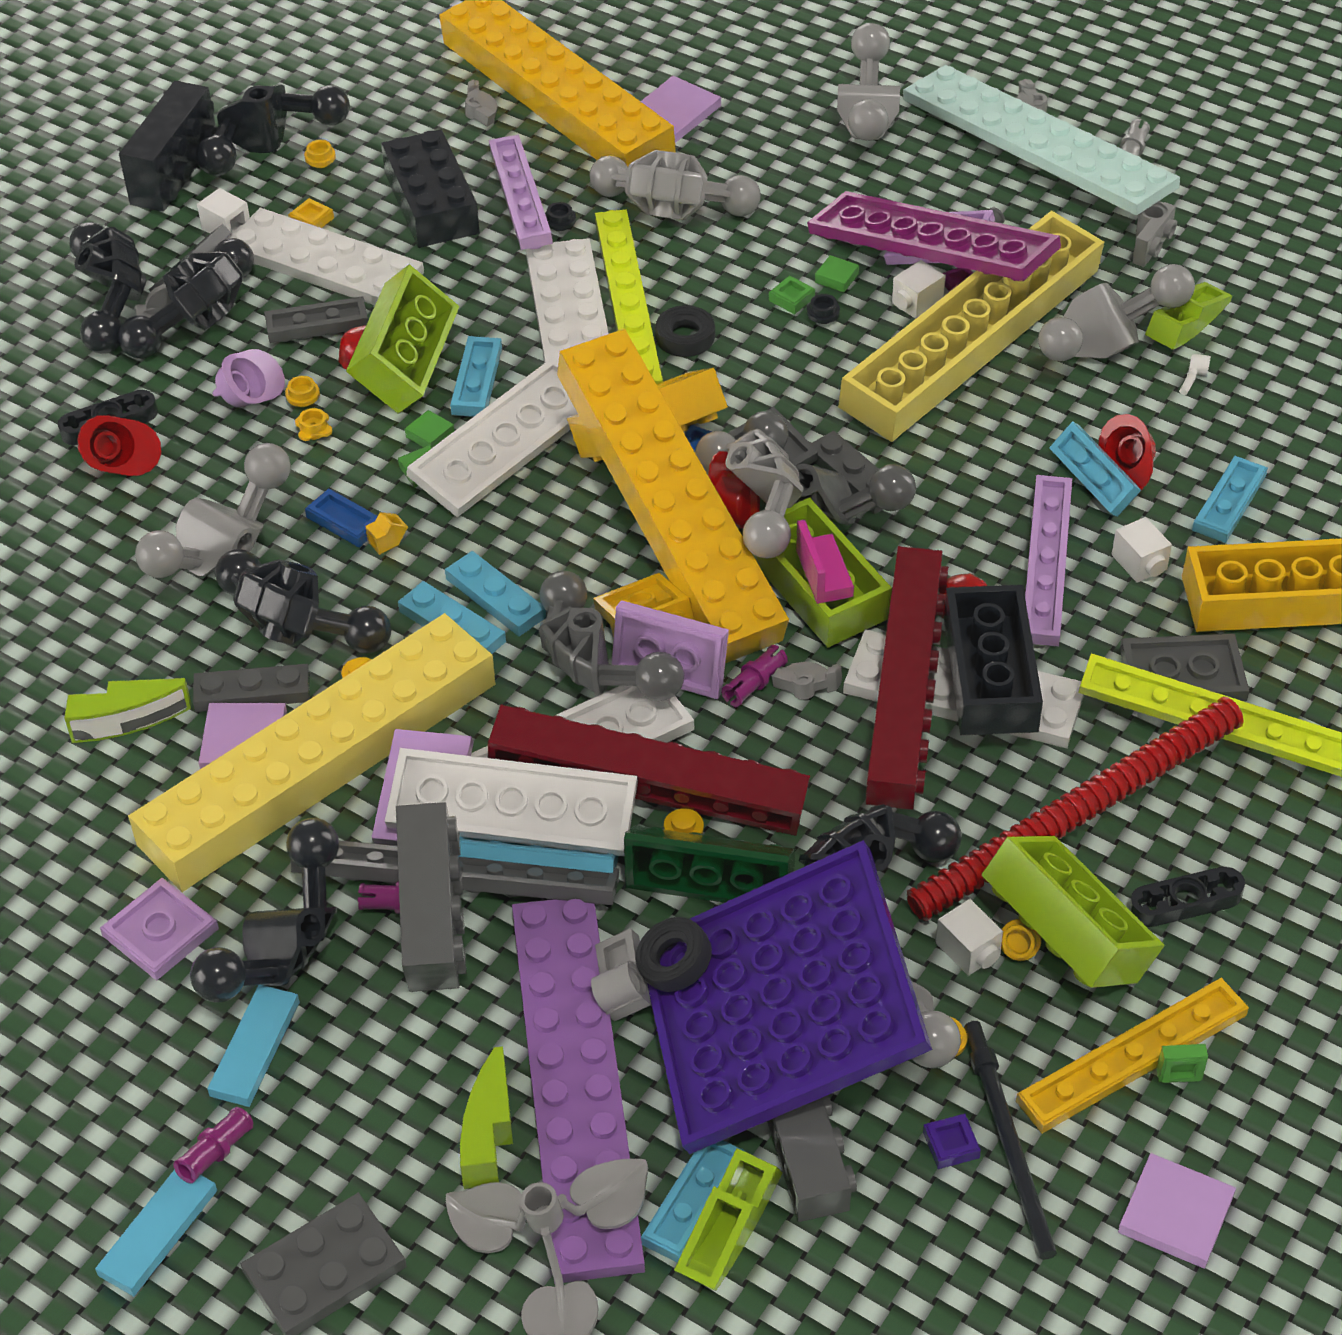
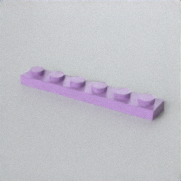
[488,134,553,250]
[1025,475,1072,647]

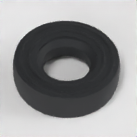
[655,305,715,357]
[635,917,712,992]

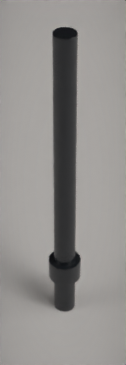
[964,1021,1057,1260]

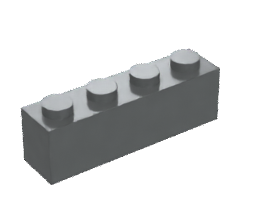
[767,1095,857,1222]

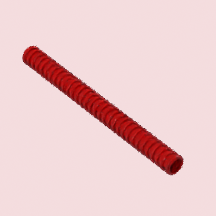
[907,696,1244,922]

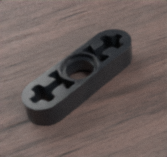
[58,390,158,445]
[1129,867,1245,927]

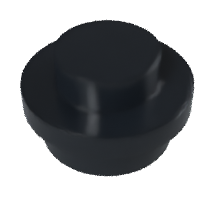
[545,202,576,231]
[807,294,840,324]

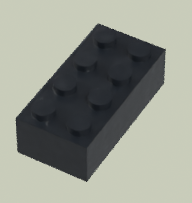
[119,80,218,212]
[381,129,480,248]
[944,585,1043,736]

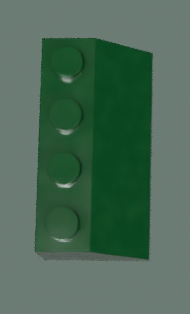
[624,825,795,903]

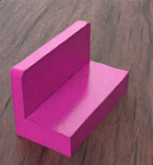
[796,520,854,604]

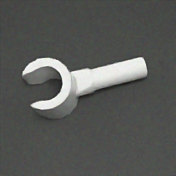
[1179,354,1211,395]

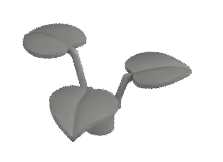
[446,1159,648,1335]

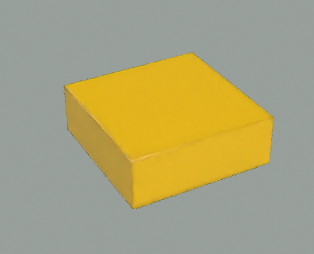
[288,198,334,228]

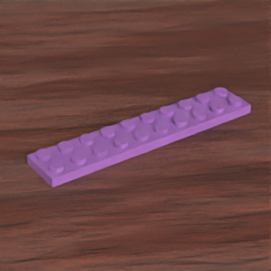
[512,899,645,1284]

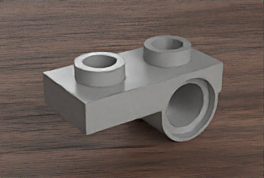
[1132,201,1177,267]
[591,928,651,1021]

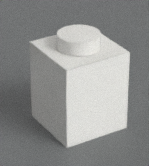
[197,188,250,239]
[892,260,945,319]
[1112,517,1172,583]
[936,899,1003,976]

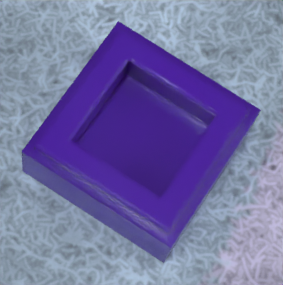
[923,1113,981,1169]

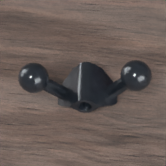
[196,84,350,176]
[69,222,147,354]
[118,238,254,359]
[215,549,391,654]
[798,804,962,871]
[190,818,339,1003]

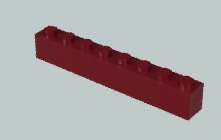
[865,546,949,810]
[487,704,810,836]

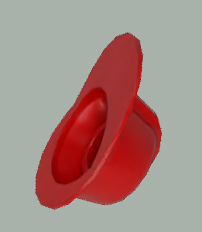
[1099,414,1156,491]
[77,415,161,476]
[708,451,760,528]

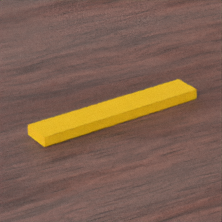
[1016,977,1249,1134]

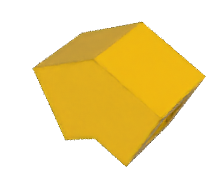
[365,512,408,555]

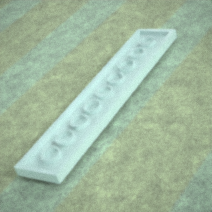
[903,65,1180,216]

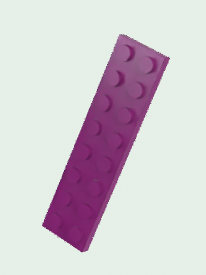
[807,191,1061,281]

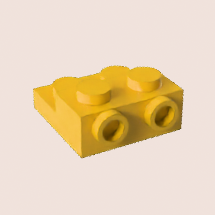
[593,573,694,637]

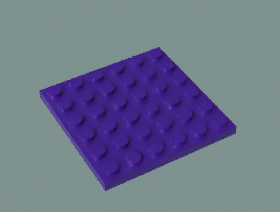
[647,840,933,1154]

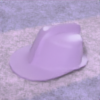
[212,349,285,407]

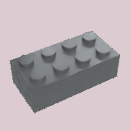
[396,802,467,992]

